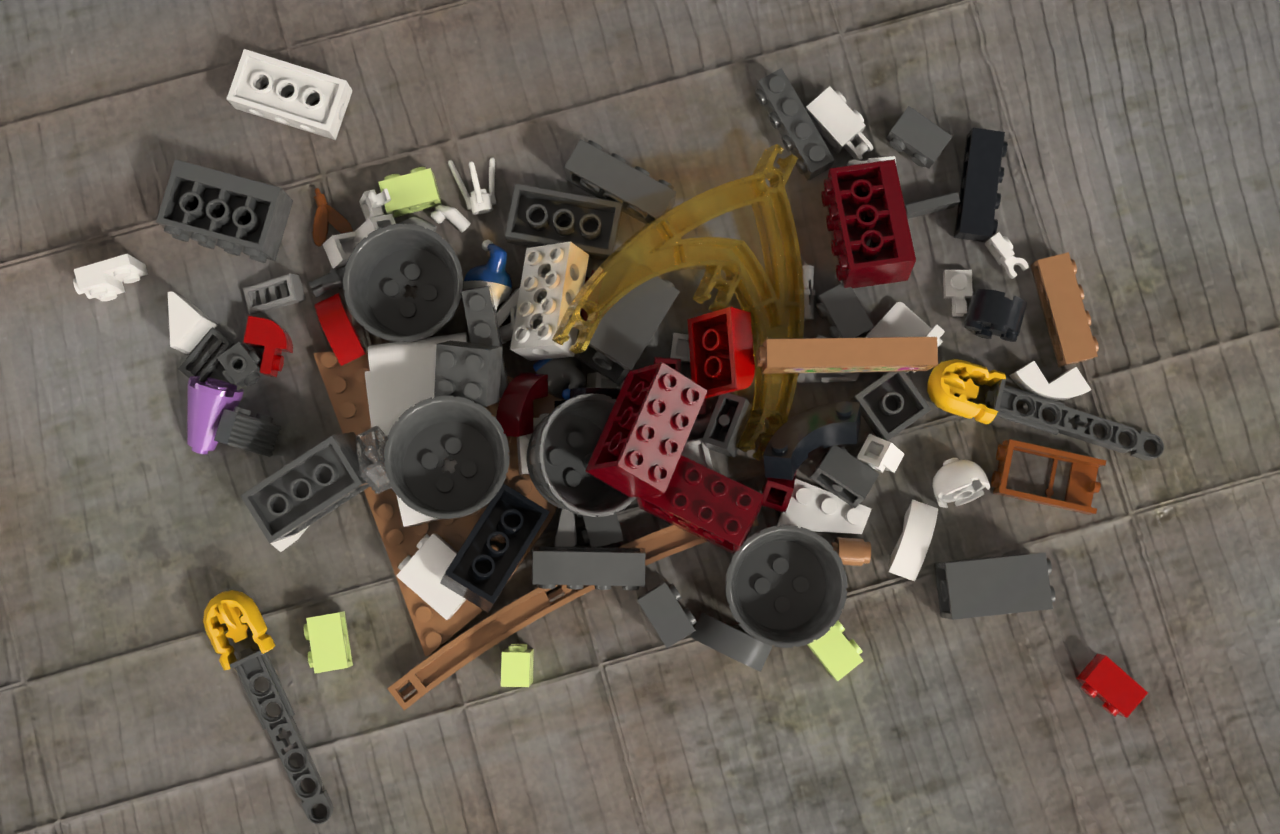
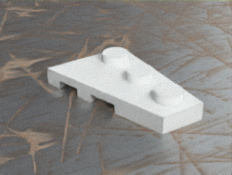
[776,479,871,534]

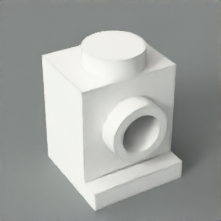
[857,434,904,473]

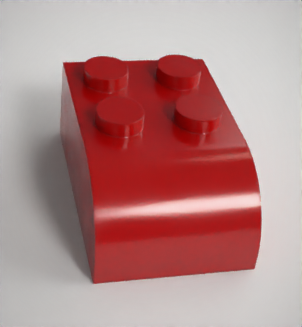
[687,307,755,398]

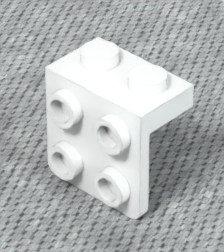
[865,302,945,373]

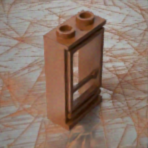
[991,439,1107,515]

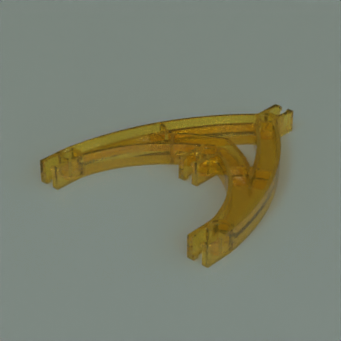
[552,144,804,460]

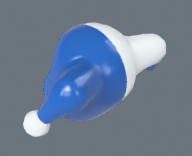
[464,239,512,311]

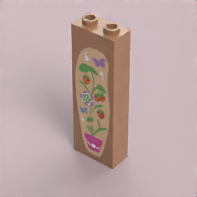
[756,337,938,374]

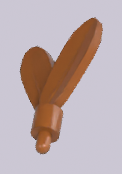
[312,188,353,247]

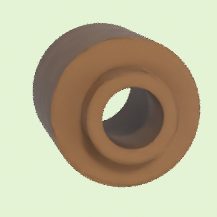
[831,537,871,566]

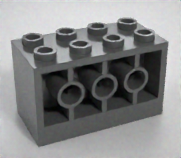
[156,159,293,263]
[240,432,382,543]

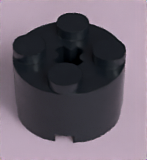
[965,289,1027,342]

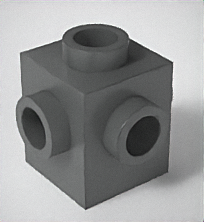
[217,342,262,387]

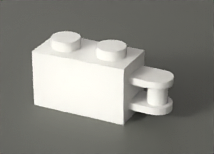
[805,86,873,161]

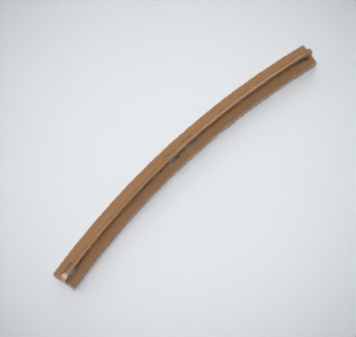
[387,518,759,710]

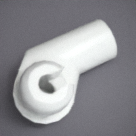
[431,205,471,233]

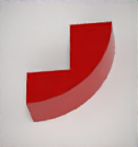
[314,293,366,366]

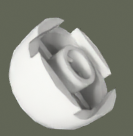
[932,458,990,508]

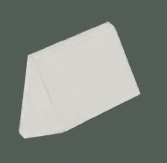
[168,292,218,354]

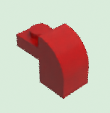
[243,316,293,378]

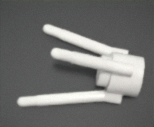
[448,158,496,215]

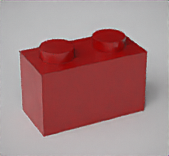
[1077,653,1148,718]

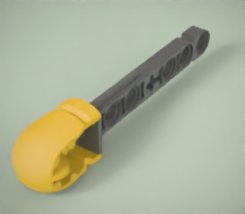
[927,359,1164,461]
[203,590,333,824]

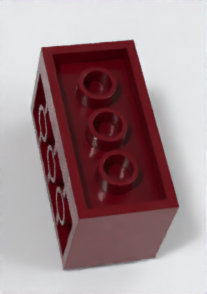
[821,159,916,289]
[585,362,707,497]
[636,455,764,554]

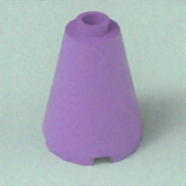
[187,376,244,454]

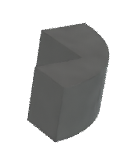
[690,612,772,672]

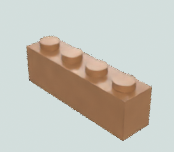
[1031,252,1099,367]

